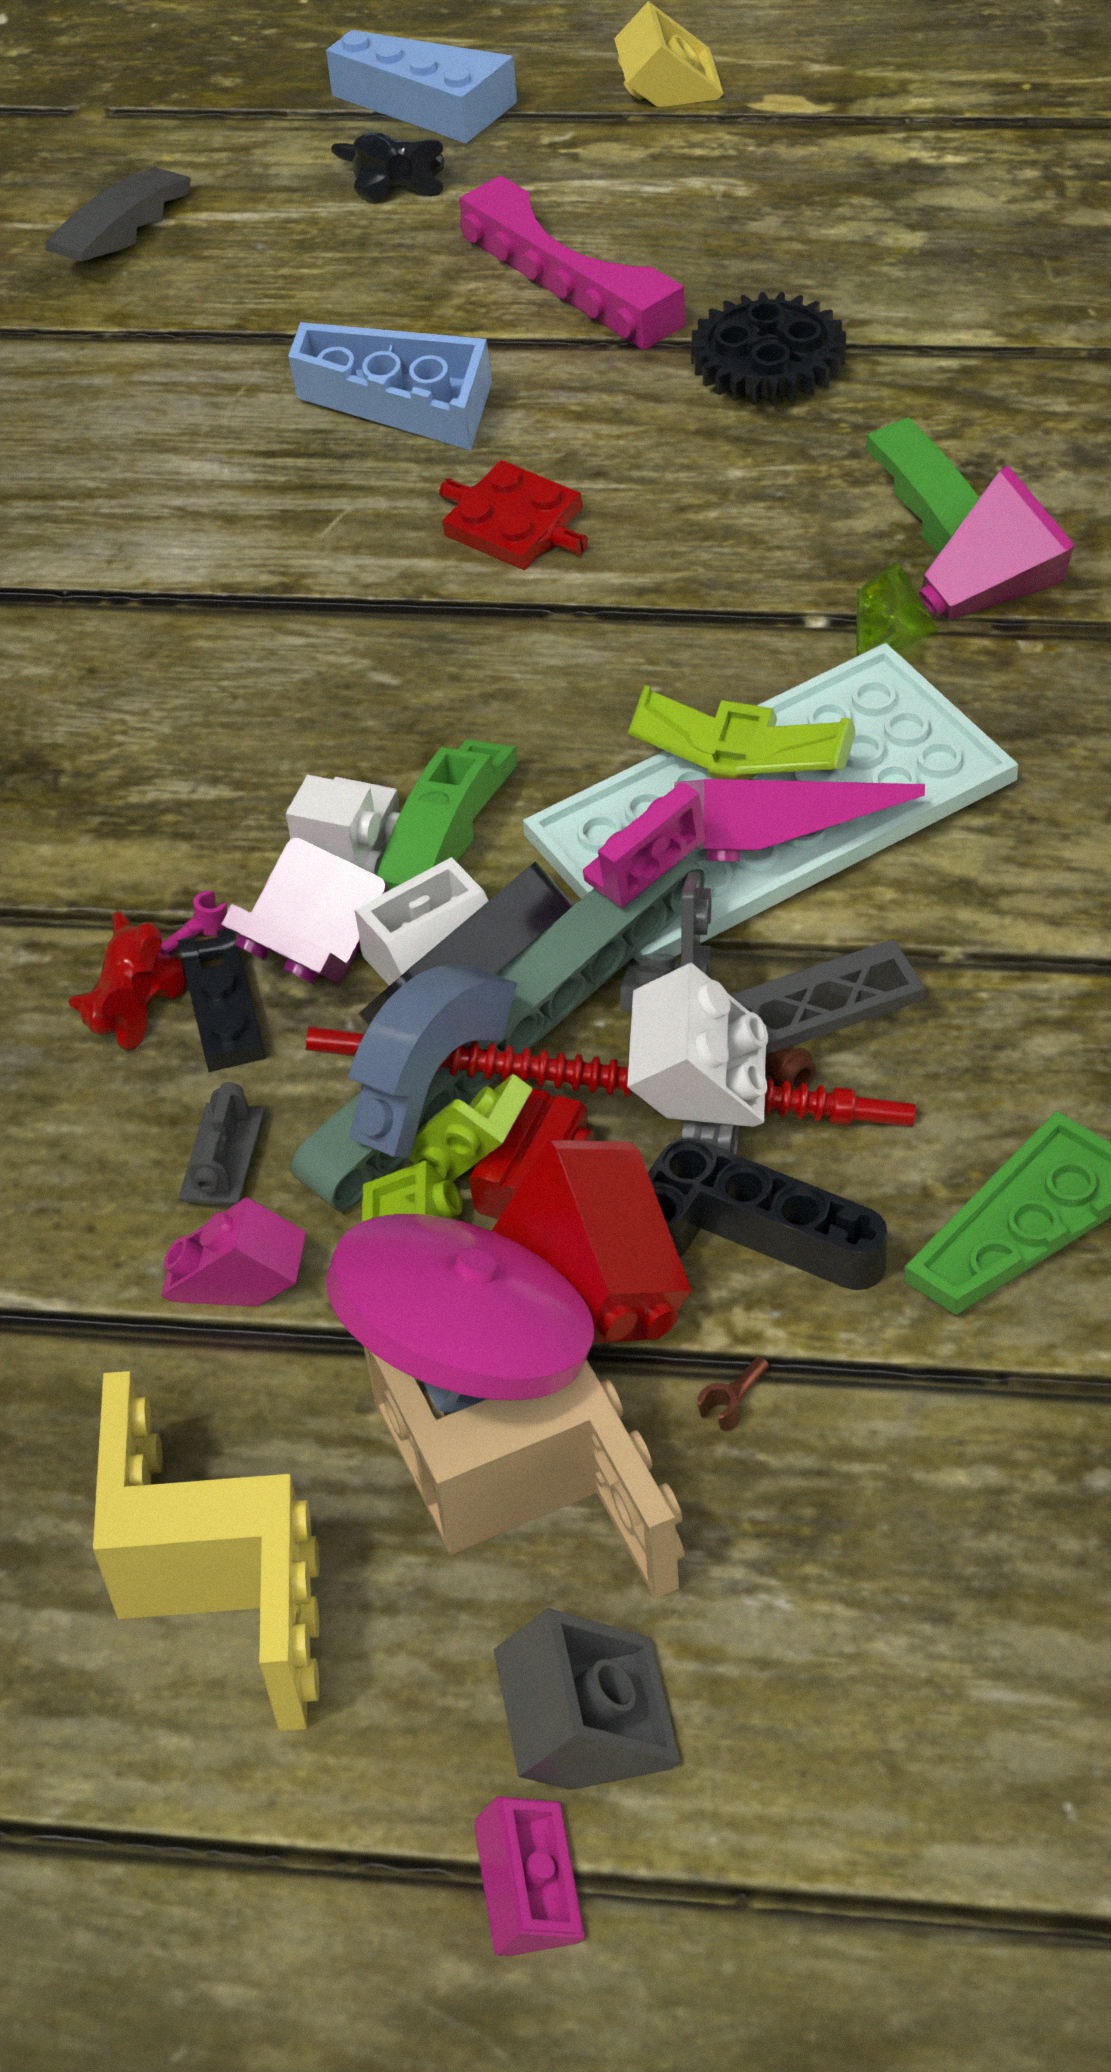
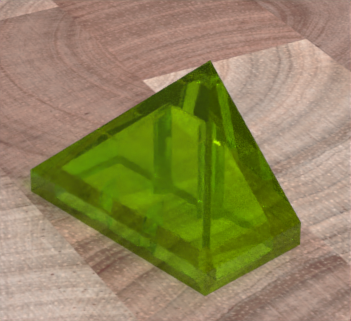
[856,562,938,657]

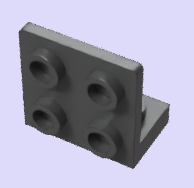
[620,872,712,1010]

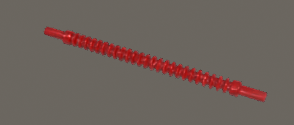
[305,1026,916,1127]

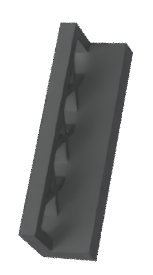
[730,939,925,1055]

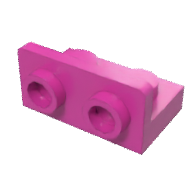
[583,781,706,908]

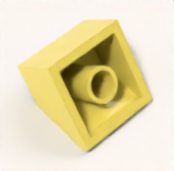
[614,1,724,107]

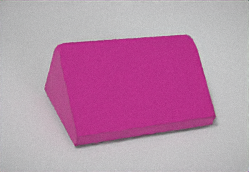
[474,1796,585,1956]

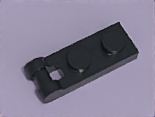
[177,928,266,1072]

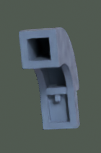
[348,965,517,1157]

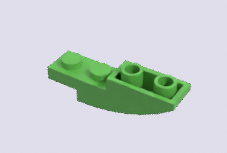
[377,739,517,891]

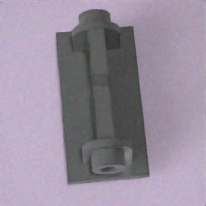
[178,1082,265,1206]

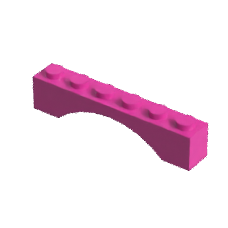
[459,175,685,350]

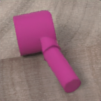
[160,891,227,955]

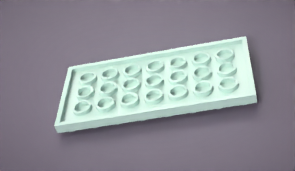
[523,643,1018,962]

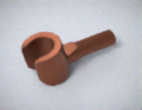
[698,1357,769,1431]

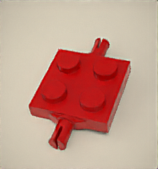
[439,460,588,571]

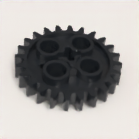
[690,292,846,405]

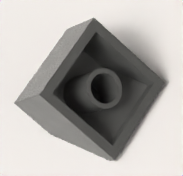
[493,1608,681,1790]

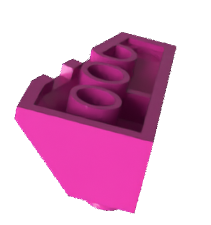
[674,779,925,861]

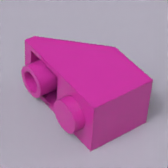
[161,1197,306,1307]

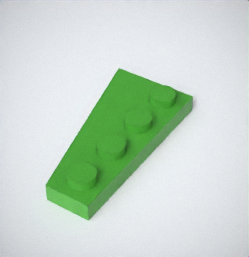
[904,1111,1111,1315]

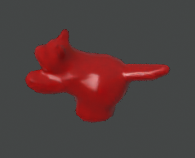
[69,911,186,1050]

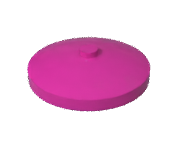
[326,1214,594,1401]

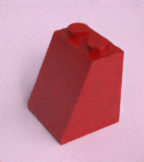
[491,1140,691,1343]

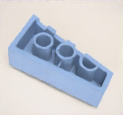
[326,30,517,144]
[288,322,492,451]

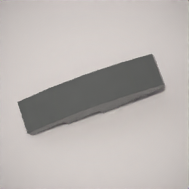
[45,167,191,261]

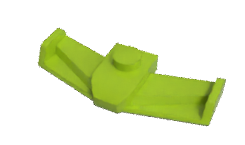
[627,685,855,780]

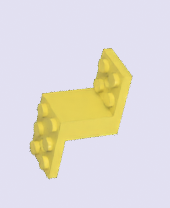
[93,1371,320,1731]

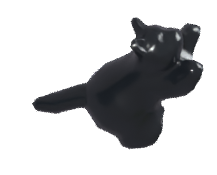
[331,132,445,201]

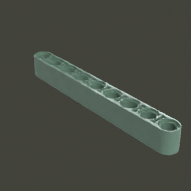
[291,856,707,1211]

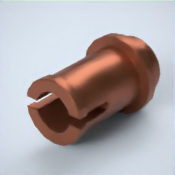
[765,1025,816,1089]

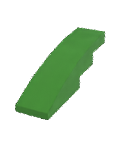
[866,417,980,554]

